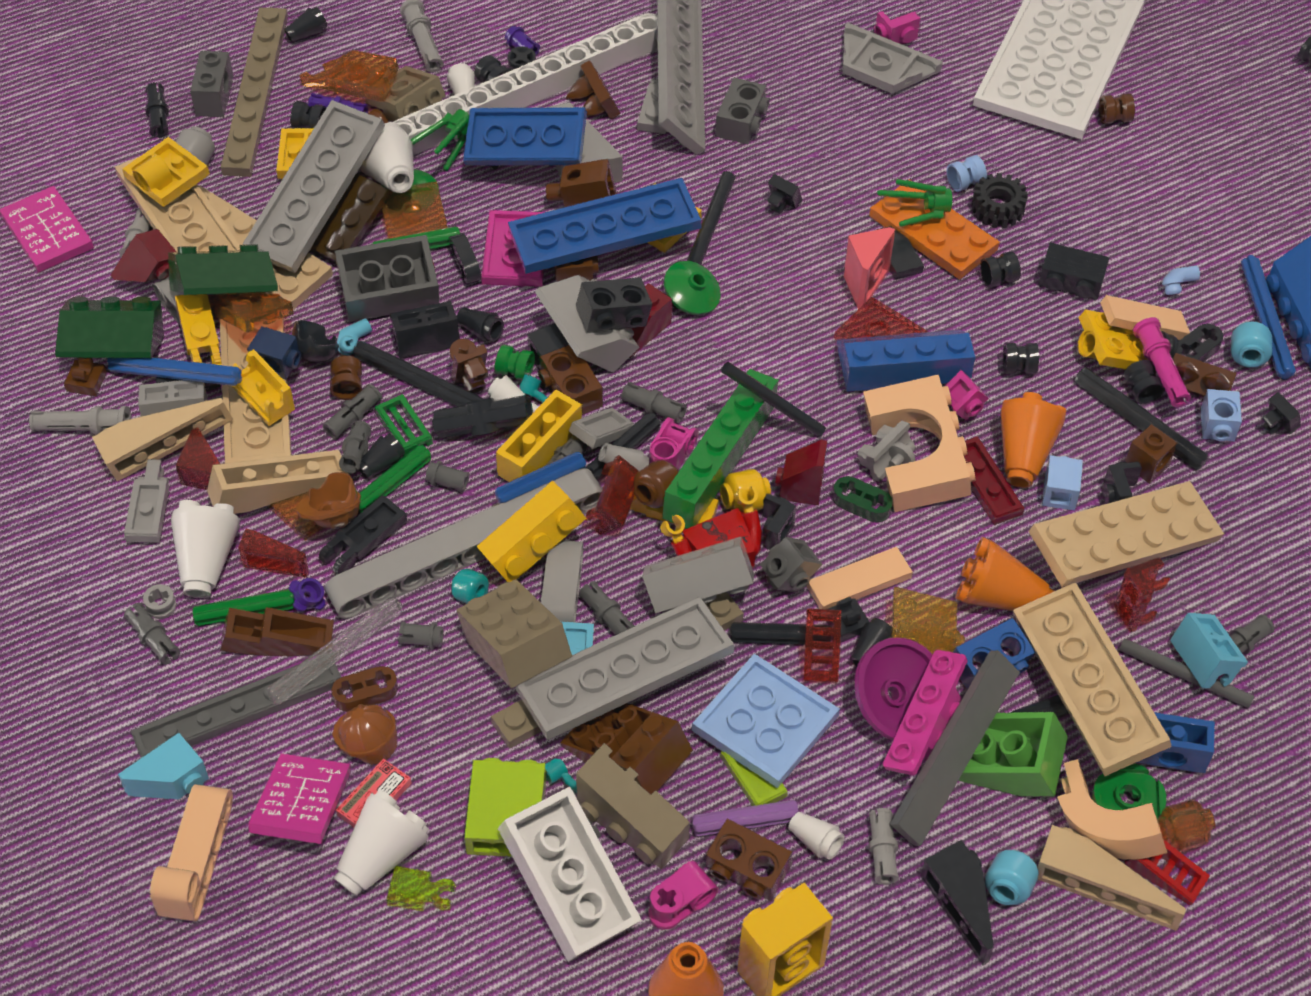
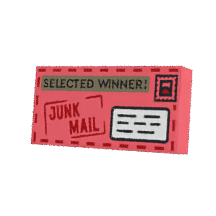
[336,759,412,827]

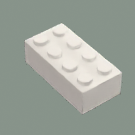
[498,787,641,962]

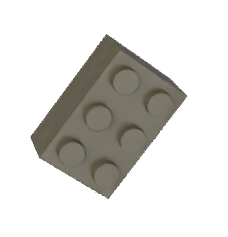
[456,579,572,688]

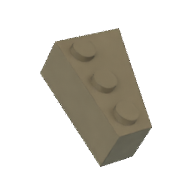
[576,743,690,869]

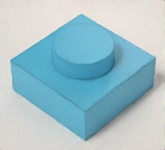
[562,622,594,655]

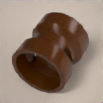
[1098,93,1135,124]
[330,356,362,400]

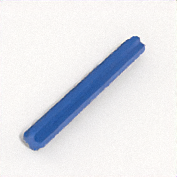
[1241,255,1296,380]
[107,358,242,386]

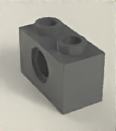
[190,51,234,117]

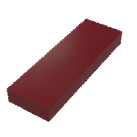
[964,436,1025,525]

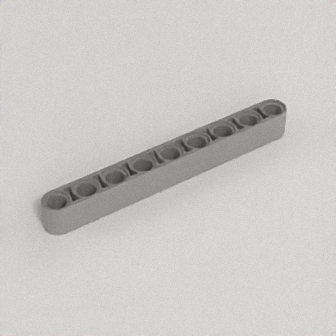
[324,468,606,619]

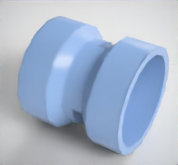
[946,155,987,192]

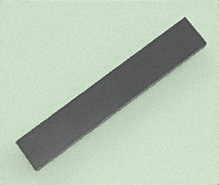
[890,650,1020,846]
[131,652,341,758]

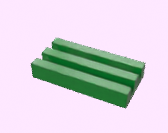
[374,394,433,456]

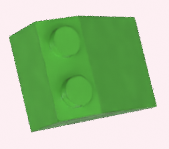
[958,712,1068,796]

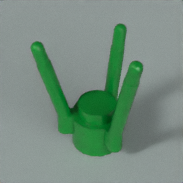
[410,109,469,171]
[877,179,953,227]

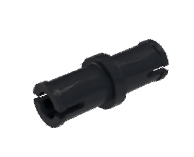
[145,82,169,138]

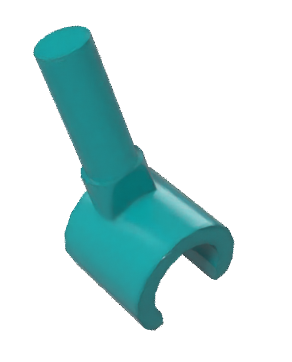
[520,374,548,403]
[545,758,577,793]

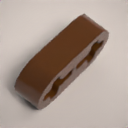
[331,666,398,712]

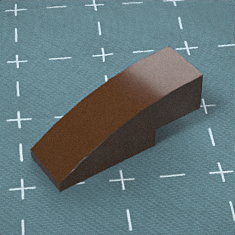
[220,607,334,656]

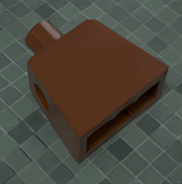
[546,159,617,207]

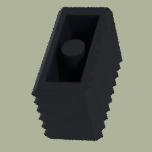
[1038,242,1110,301]

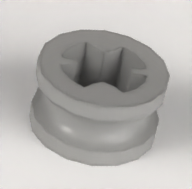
[143,584,177,619]

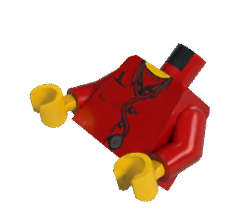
[660,486,762,569]

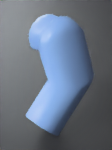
[1162,266,1200,295]

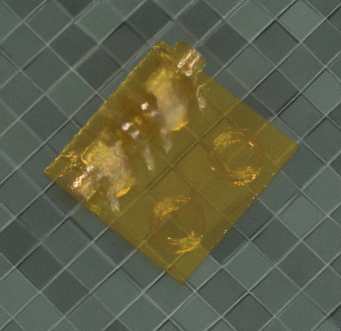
[892,587,965,654]

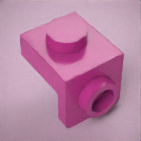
[874,11,920,45]
[945,370,989,421]

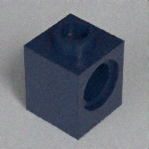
[247,326,301,380]

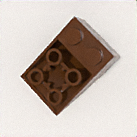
[560,703,693,795]

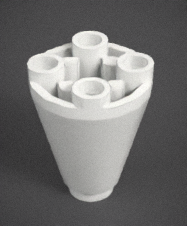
[360,122,414,193]
[171,500,240,598]
[334,789,429,896]

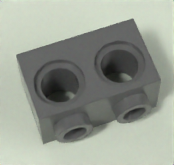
[715,77,769,144]

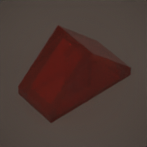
[175,427,220,490]

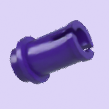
[505,26,540,56]

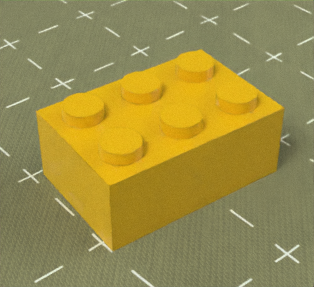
[737,882,833,996]

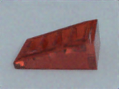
[238,529,309,578]
[803,609,841,683]

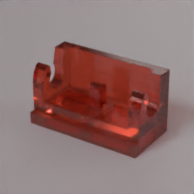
[585,455,639,535]
[1114,557,1170,633]

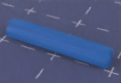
[495,452,586,504]

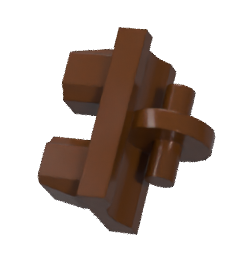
[449,339,488,393]

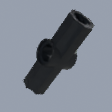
[432,394,533,438]

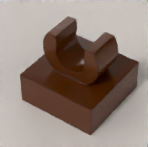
[64,358,107,396]

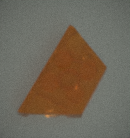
[299,50,399,102]
[208,292,293,332]

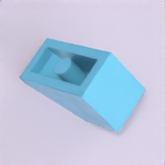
[118,733,209,799]

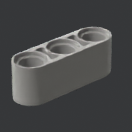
[541,540,584,622]

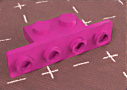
[883,650,968,776]

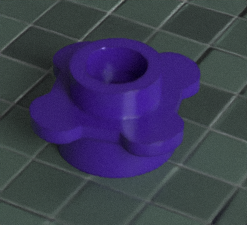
[289,578,325,612]

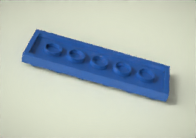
[508,178,701,274]

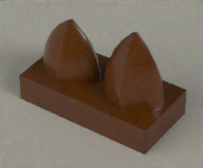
[566,60,621,119]
[1173,353,1237,397]

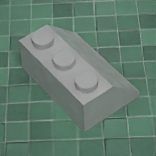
[535,275,639,373]

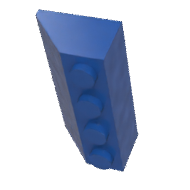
[1266,236,1311,369]
[837,330,975,392]

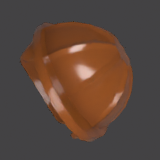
[296,472,361,529]
[332,704,398,765]

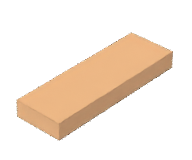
[1100,295,1190,340]
[807,547,913,613]

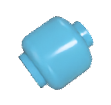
[1231,321,1272,368]
[985,850,1039,905]

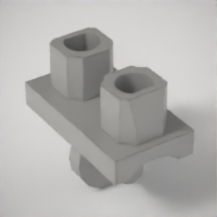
[858,420,916,482]

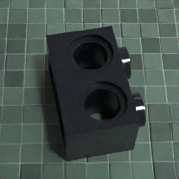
[576,277,652,332]

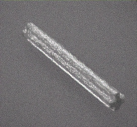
[267,597,403,705]

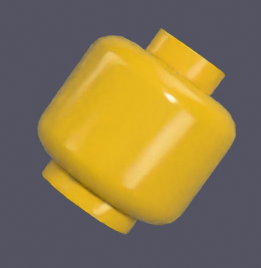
[720,469,771,512]

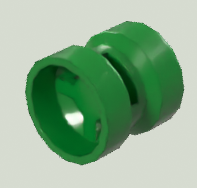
[494,344,535,381]

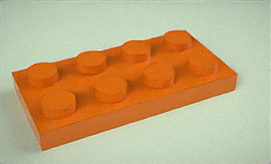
[869,180,1000,280]

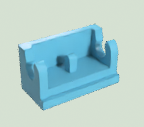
[1170,613,1248,688]

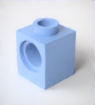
[1201,389,1242,441]
[1042,455,1083,510]

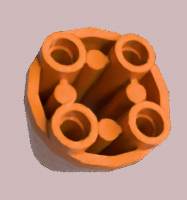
[1000,392,1067,488]
[955,537,1055,611]
[649,942,724,996]

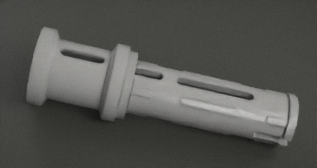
[400,0,444,72]
[29,406,131,435]

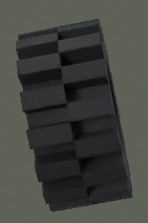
[971,173,1028,228]

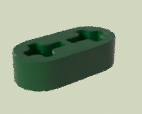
[833,476,893,523]

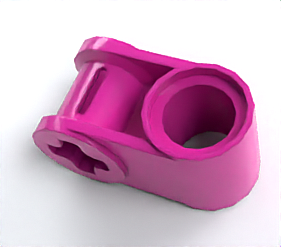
[649,417,699,469]
[648,860,719,930]

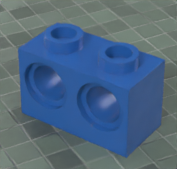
[953,618,1036,690]

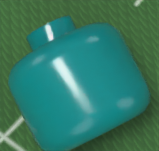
[451,569,489,604]

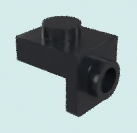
[1103,462,1142,504]

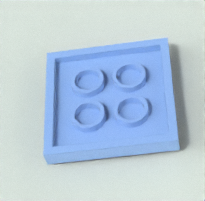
[692,654,840,788]

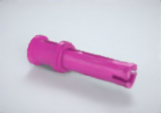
[1133,317,1191,407]

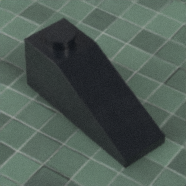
[921,840,994,965]

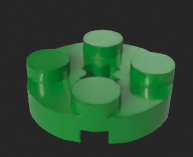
[1091,763,1167,820]

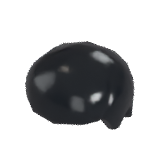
[292,320,339,362]

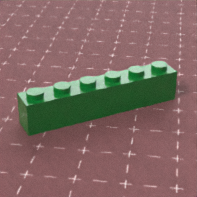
[662,369,779,529]

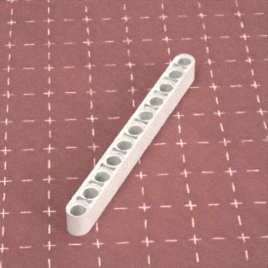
[394,13,658,156]

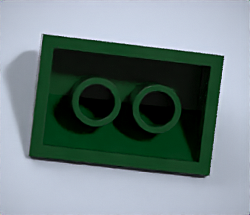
[168,244,278,295]
[55,296,164,358]

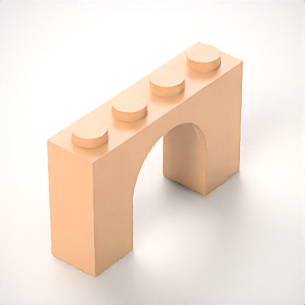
[863,375,976,512]

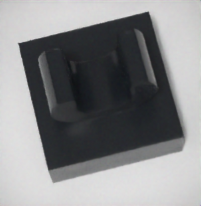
[768,174,802,214]
[1262,392,1301,435]
[824,597,870,643]

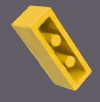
[496,390,582,482]
[476,480,587,582]

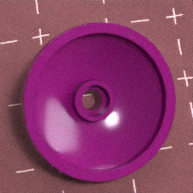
[854,637,933,740]

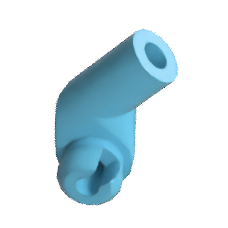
[337,318,372,356]

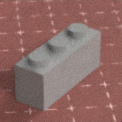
[642,536,754,613]

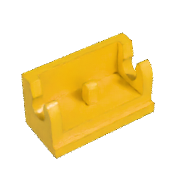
[232,349,295,426]

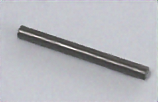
[1119,638,1255,708]

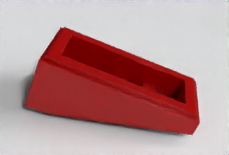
[1124,839,1210,905]

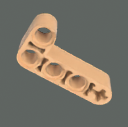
[150,784,233,922]

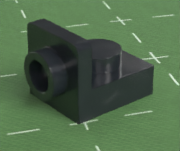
[763,494,796,550]

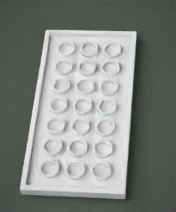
[973,0,1146,139]

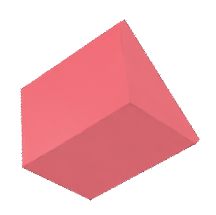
[844,227,895,310]

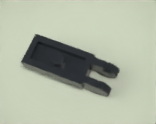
[318,495,408,575]

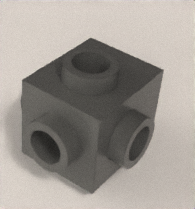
[760,537,823,592]

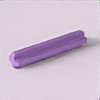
[692,800,799,836]

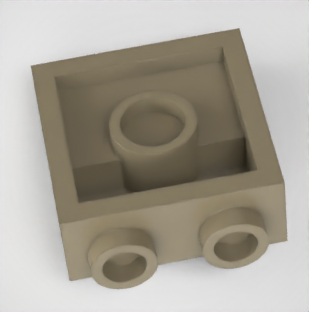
[362,66,446,122]

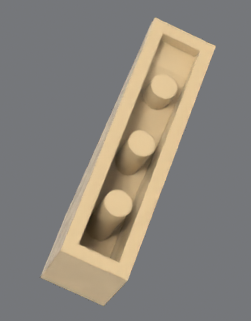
[92,398,233,482]
[207,450,349,514]
[1038,825,1186,931]

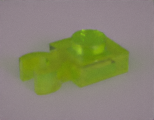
[386,866,456,912]

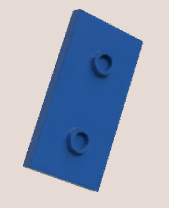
[463,107,587,165]

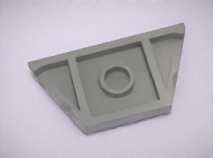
[843,22,943,94]

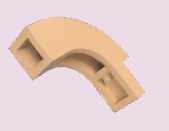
[1057,759,1167,859]

